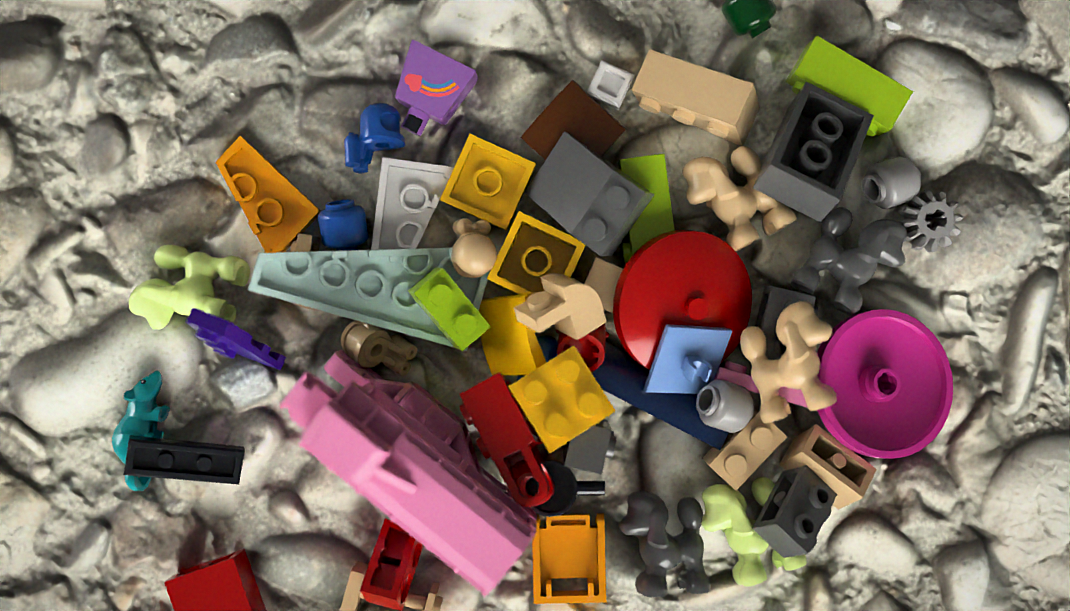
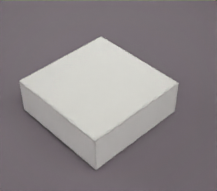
[587,60,634,110]

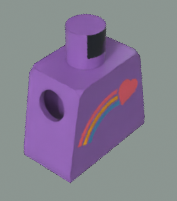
[395,39,478,136]

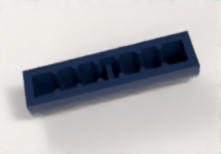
[591,341,729,450]

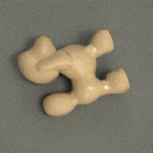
[682,146,797,252]
[740,301,837,423]

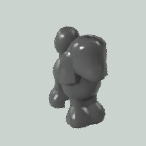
[791,207,907,316]
[619,491,711,597]

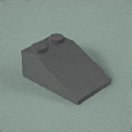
[525,131,655,257]

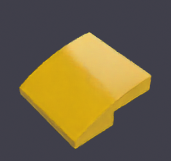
[479,293,547,376]

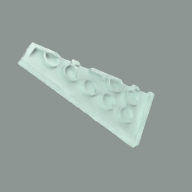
[248,246,497,351]

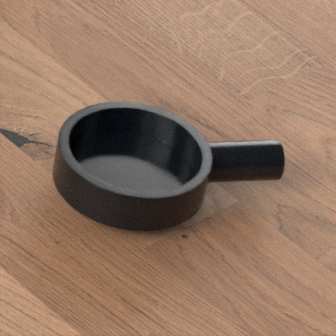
[526,461,605,517]

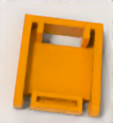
[532,513,606,604]

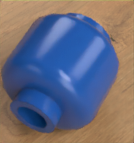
[318,199,369,251]

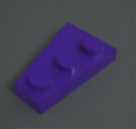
[186,307,286,371]

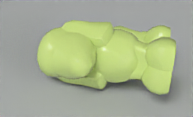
[129,245,250,329]
[701,477,807,586]

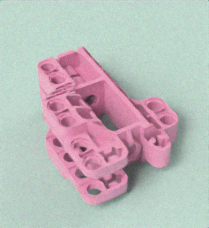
[279,350,537,596]

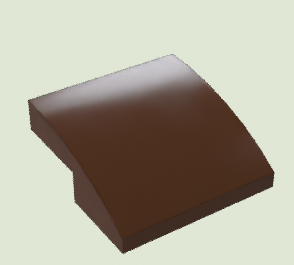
[521,80,626,160]

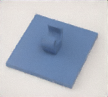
[644,324,732,394]

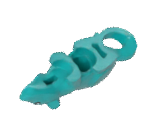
[112,370,170,491]

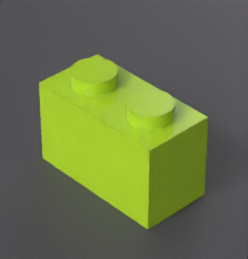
[408,267,491,351]

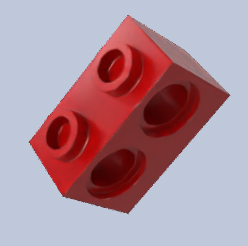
[359,519,424,611]

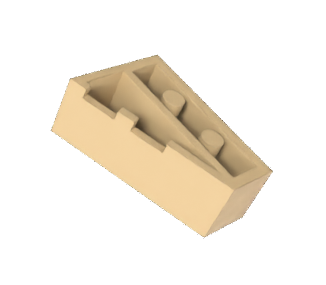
[632,49,760,146]

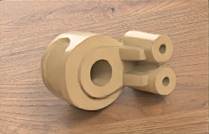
[451,218,497,278]
[340,320,417,376]

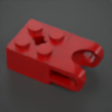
[459,372,555,507]

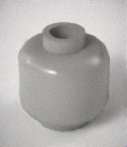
[862,156,922,209]
[696,379,754,433]

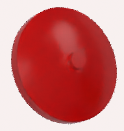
[613,230,752,370]

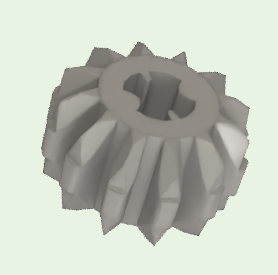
[897,190,964,252]

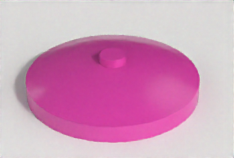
[817,309,953,459]

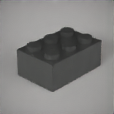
[753,82,874,222]

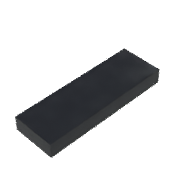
[123,435,245,485]

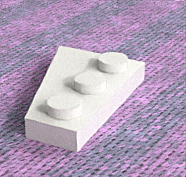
[371,157,454,250]

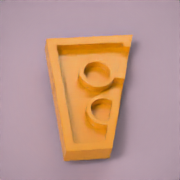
[215,136,321,253]

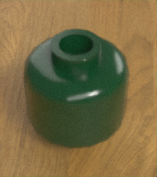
[721,0,777,39]

